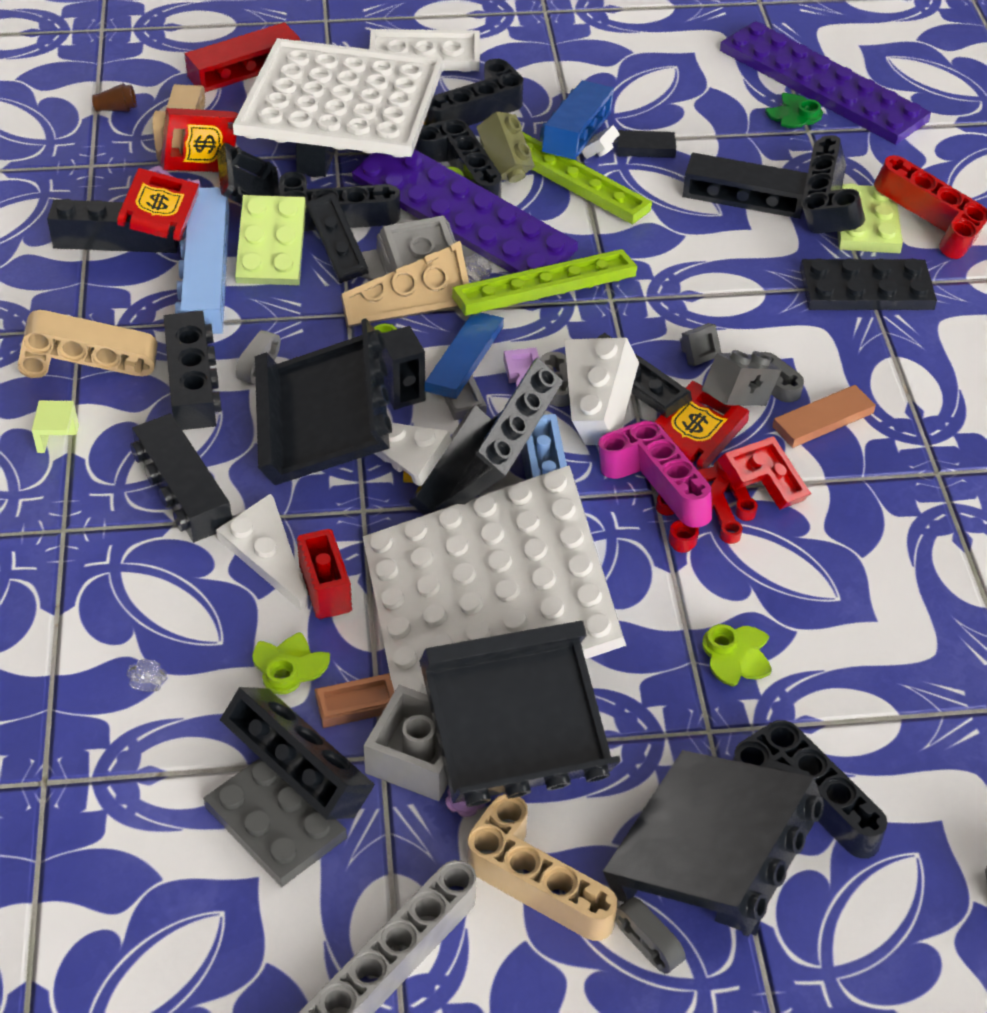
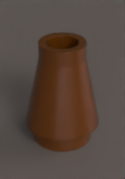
[92,83,137,112]

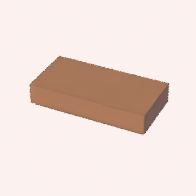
[314,673,394,728]

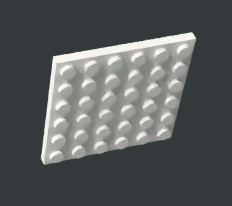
[233,38,443,157]
[363,465,626,694]

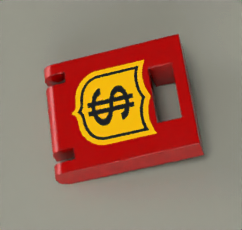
[160,108,238,172]
[117,168,199,242]
[655,380,749,469]

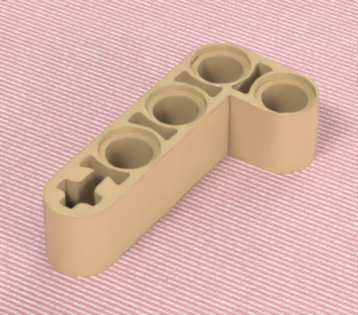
[153,84,205,162]
[18,310,158,378]
[467,794,617,941]

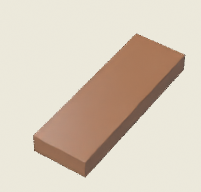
[772,385,876,448]

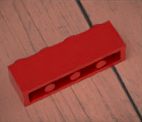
[184,22,300,93]

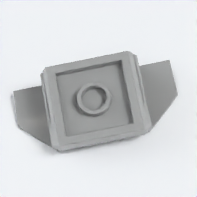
[360,215,479,280]

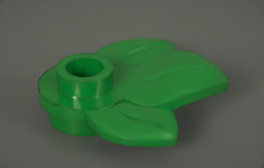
[765,93,823,128]

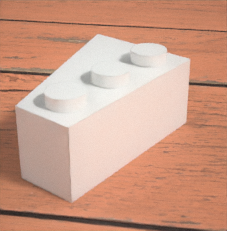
[564,338,639,445]

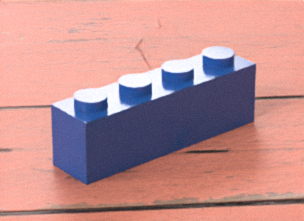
[540,80,614,160]

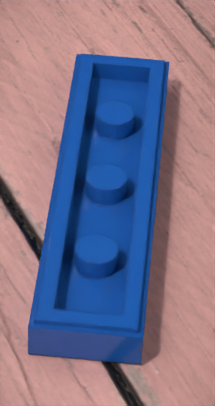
[425,312,504,399]

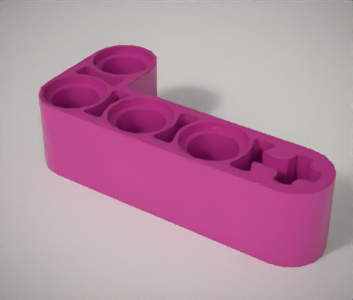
[598,421,712,527]

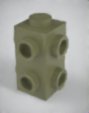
[476,111,535,183]

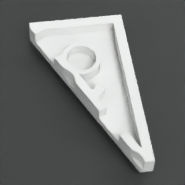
[375,423,452,486]
[216,494,307,610]

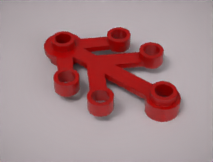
[656,455,758,553]

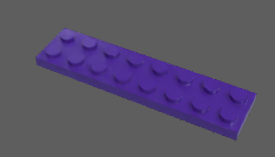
[720,21,931,145]
[352,149,578,274]

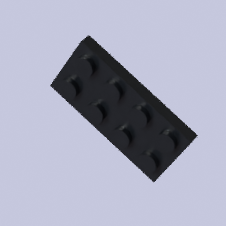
[800,258,937,310]

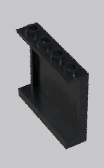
[255,318,392,485]
[409,357,563,515]
[419,620,621,807]
[603,750,824,936]

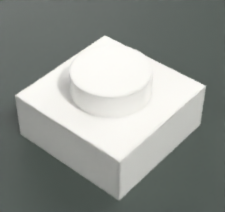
[582,125,620,159]

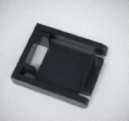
[217,142,280,204]

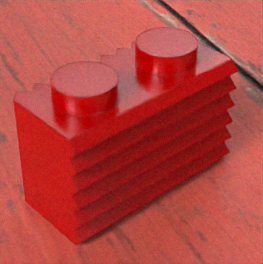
[297,529,353,619]

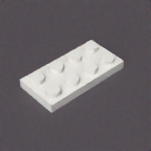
[369,29,480,72]

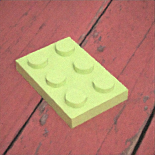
[837,183,903,254]
[235,195,306,285]

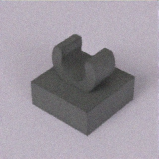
[680,323,721,366]

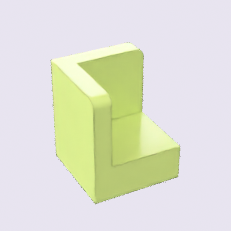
[32,400,79,453]

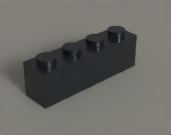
[682,152,808,219]
[47,199,179,253]
[130,413,232,543]

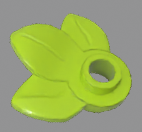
[702,624,772,687]
[252,632,330,694]

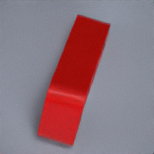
[874,155,987,259]

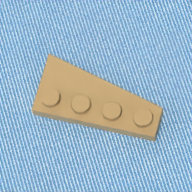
[341,241,469,327]

